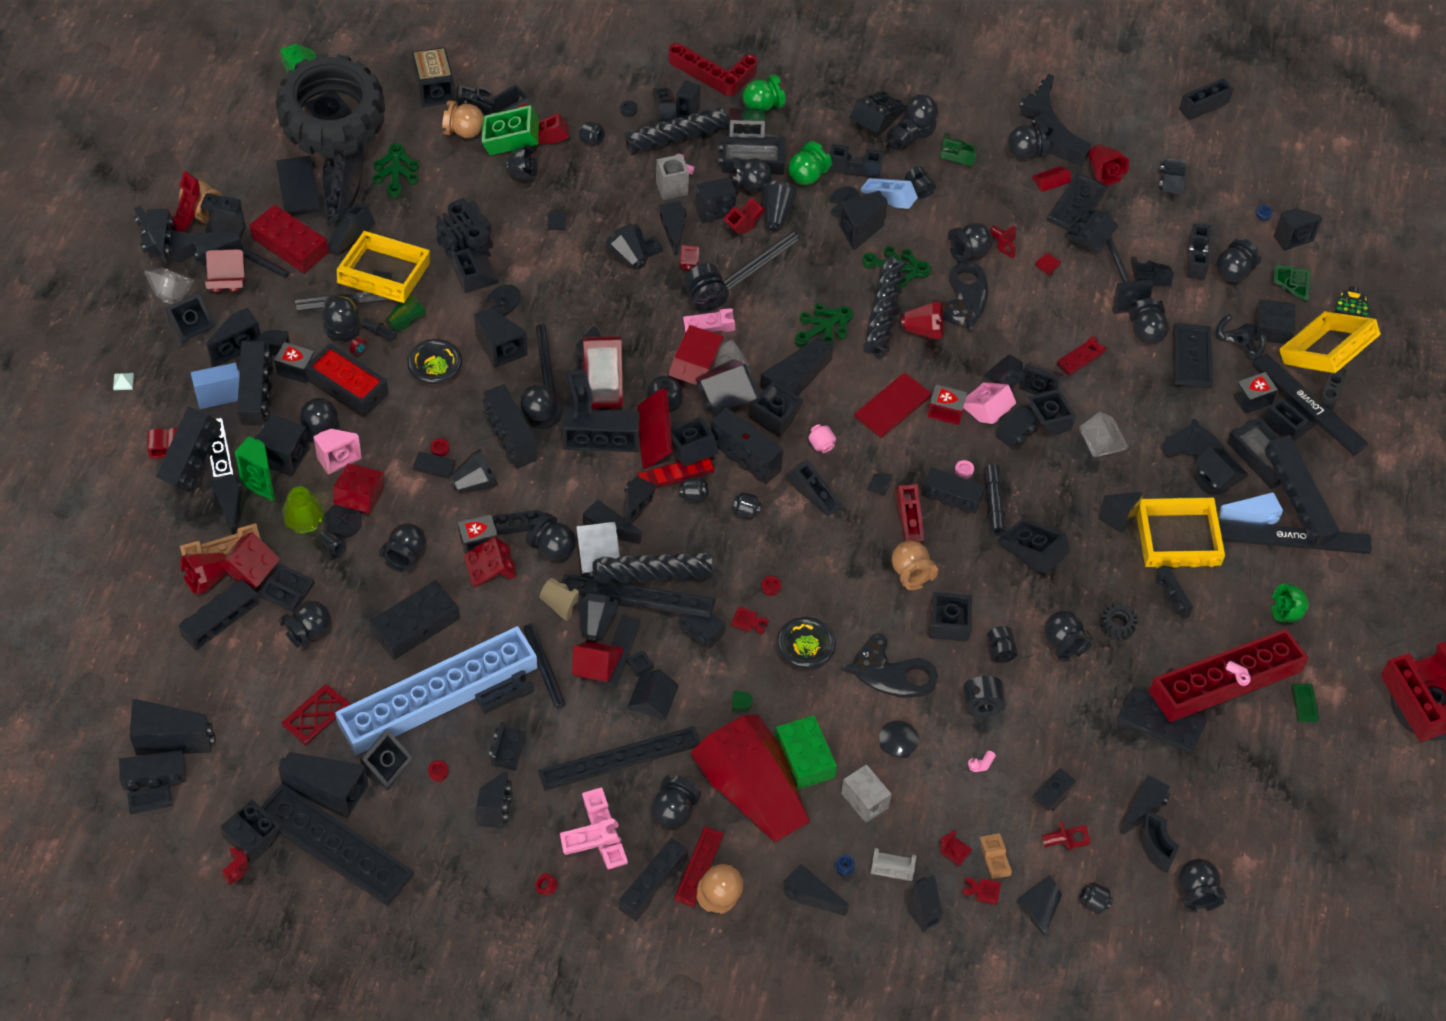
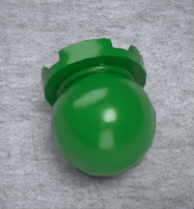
[742,74,785,112]
[789,141,832,185]

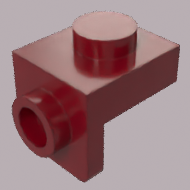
[680,245,700,271]
[222,847,249,885]

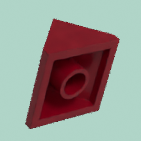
[572,641,623,682]

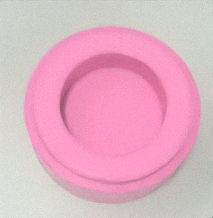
[955,460,974,479]

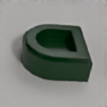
[732,691,753,712]

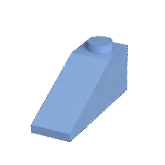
[860,178,917,209]
[1218,493,1283,525]

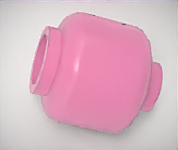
[808,424,836,453]

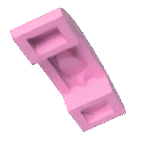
[582,787,628,870]

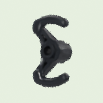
[1215,314,1266,361]

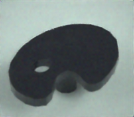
[829,186,860,217]
[487,285,520,316]

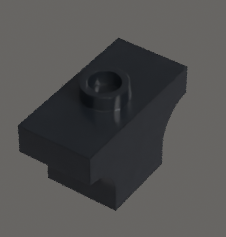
[1033,768,1076,811]

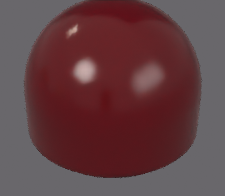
[536,873,558,895]

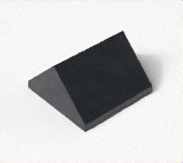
[165,292,215,341]
[1099,492,1143,533]
[628,669,679,720]
[360,729,413,788]

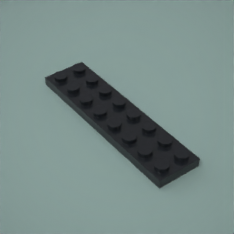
[261,783,414,906]

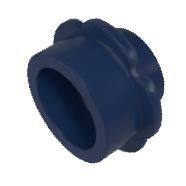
[1256,205,1273,221]
[835,855,855,875]

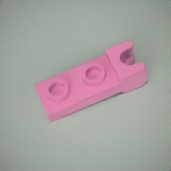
[683,308,735,333]
[560,819,621,855]

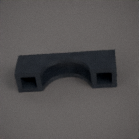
[619,838,688,922]

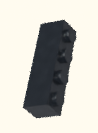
[178,579,259,651]

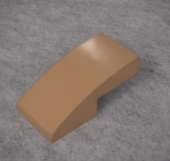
[980,833,1012,879]

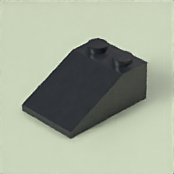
[206,307,260,368]
[998,519,1070,574]

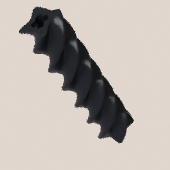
[624,107,728,156]
[864,256,907,359]
[593,552,713,585]

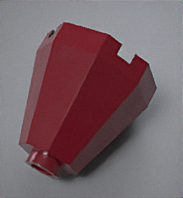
[1088,144,1129,186]
[901,301,944,339]
[180,552,228,594]

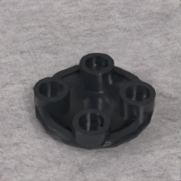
[879,720,919,758]

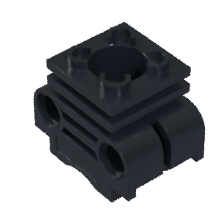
[435,197,493,259]

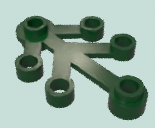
[372,143,419,198]
[862,246,931,288]
[794,303,854,348]

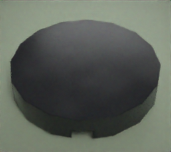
[323,505,363,538]

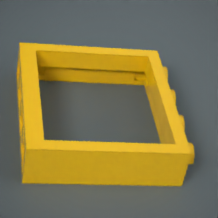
[337,231,430,303]
[1279,311,1381,373]
[1136,498,1225,568]

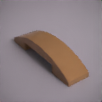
[180,523,261,556]

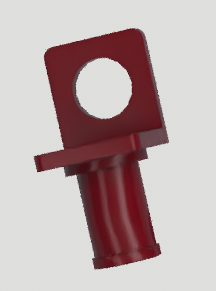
[990,225,1016,258]
[1042,821,1091,850]

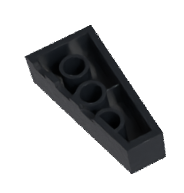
[760,337,834,396]

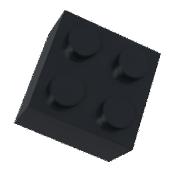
[695,177,736,223]
[1255,299,1296,344]
[671,416,718,467]
[929,592,972,641]

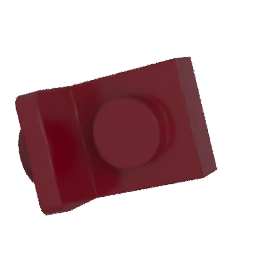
[939,830,972,867]

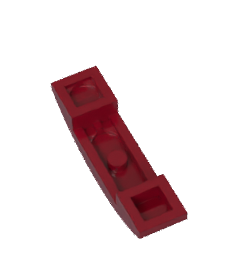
[171,171,200,233]

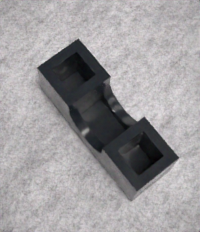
[828,144,883,178]
[1187,223,1211,280]

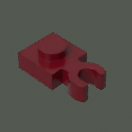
[731,606,769,634]
[962,878,1001,905]

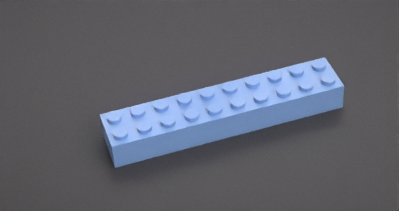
[335,626,537,756]

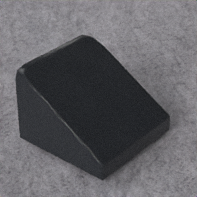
[867,474,892,496]

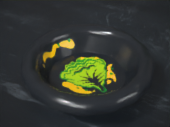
[407,339,462,384]
[777,617,836,669]

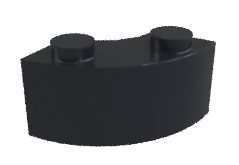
[1158,158,1186,194]
[1141,811,1180,873]

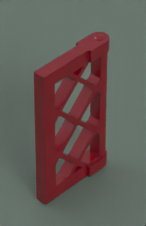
[281,684,351,746]

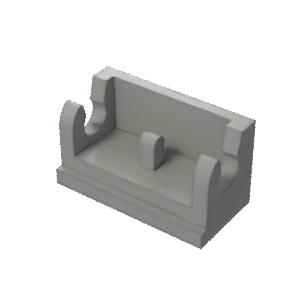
[870,848,916,881]

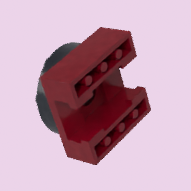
[1380,641,1446,742]

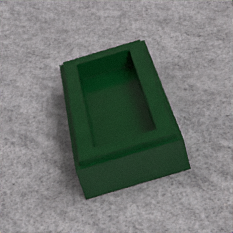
[1291,684,1319,723]

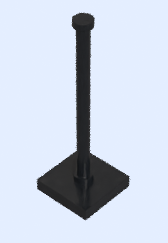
[1106,237,1154,314]

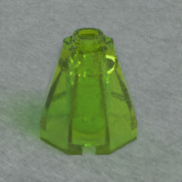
[282,486,324,534]

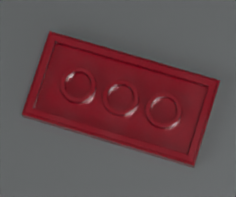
[854,372,932,439]
[637,388,673,469]

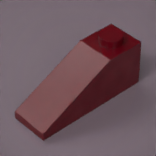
[538,113,569,144]
[895,484,925,542]

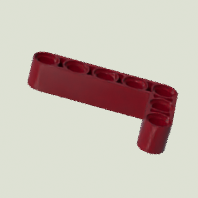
[668,43,758,96]

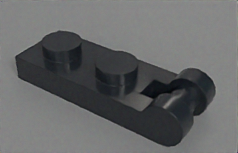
[1155,565,1193,620]

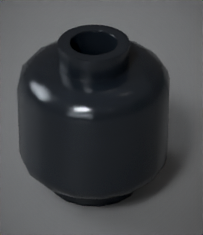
[579,121,605,146]
[679,477,709,502]
[732,492,761,519]
[1079,882,1113,913]

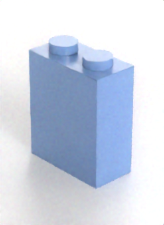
[191,363,240,409]

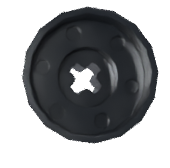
[683,263,729,312]

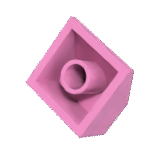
[963,382,1016,424]
[314,429,362,475]

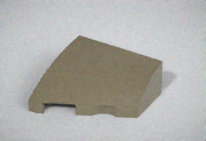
[539,578,579,622]

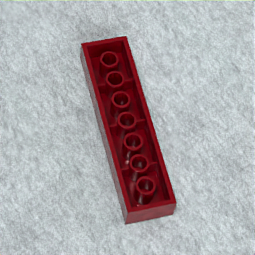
[1149,628,1309,722]

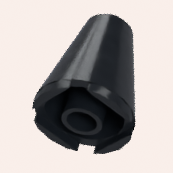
[762,181,797,232]

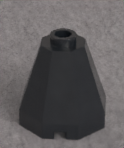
[606,223,648,269]
[449,449,499,493]
[578,593,619,643]

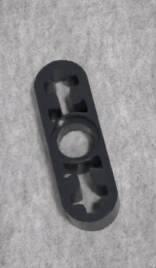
[492,510,544,535]

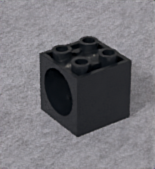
[304,92,352,120]
[254,414,310,477]

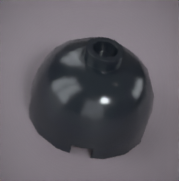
[506,145,538,181]
[646,375,683,413]

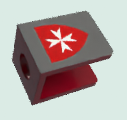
[928,384,967,425]

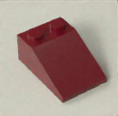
[668,325,724,385]

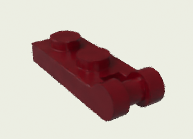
[1057,336,1107,376]

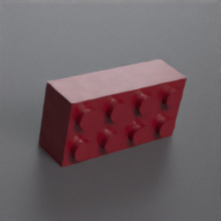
[249,204,329,274]

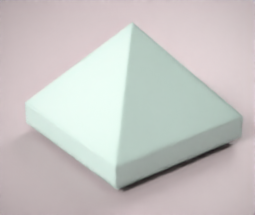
[113,373,134,390]

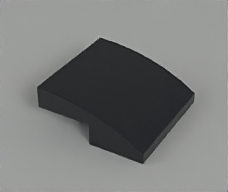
[259,563,315,612]

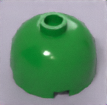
[1271,584,1309,623]

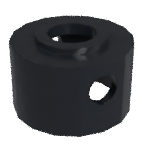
[963,676,1006,717]

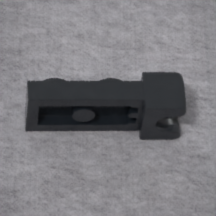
[475,670,534,714]

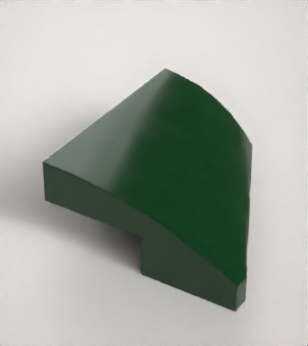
[940,133,977,166]
[1273,265,1311,302]
[385,294,426,333]

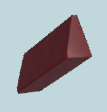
[1032,166,1071,192]

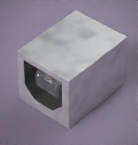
[656,154,689,200]
[841,764,891,823]

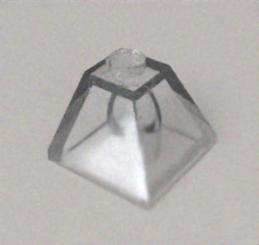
[145,268,194,304]

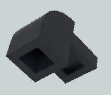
[255,330,290,356]

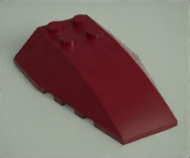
[690,714,810,843]

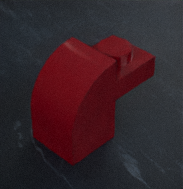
[723,197,765,234]

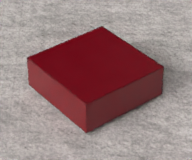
[1035,252,1061,275]

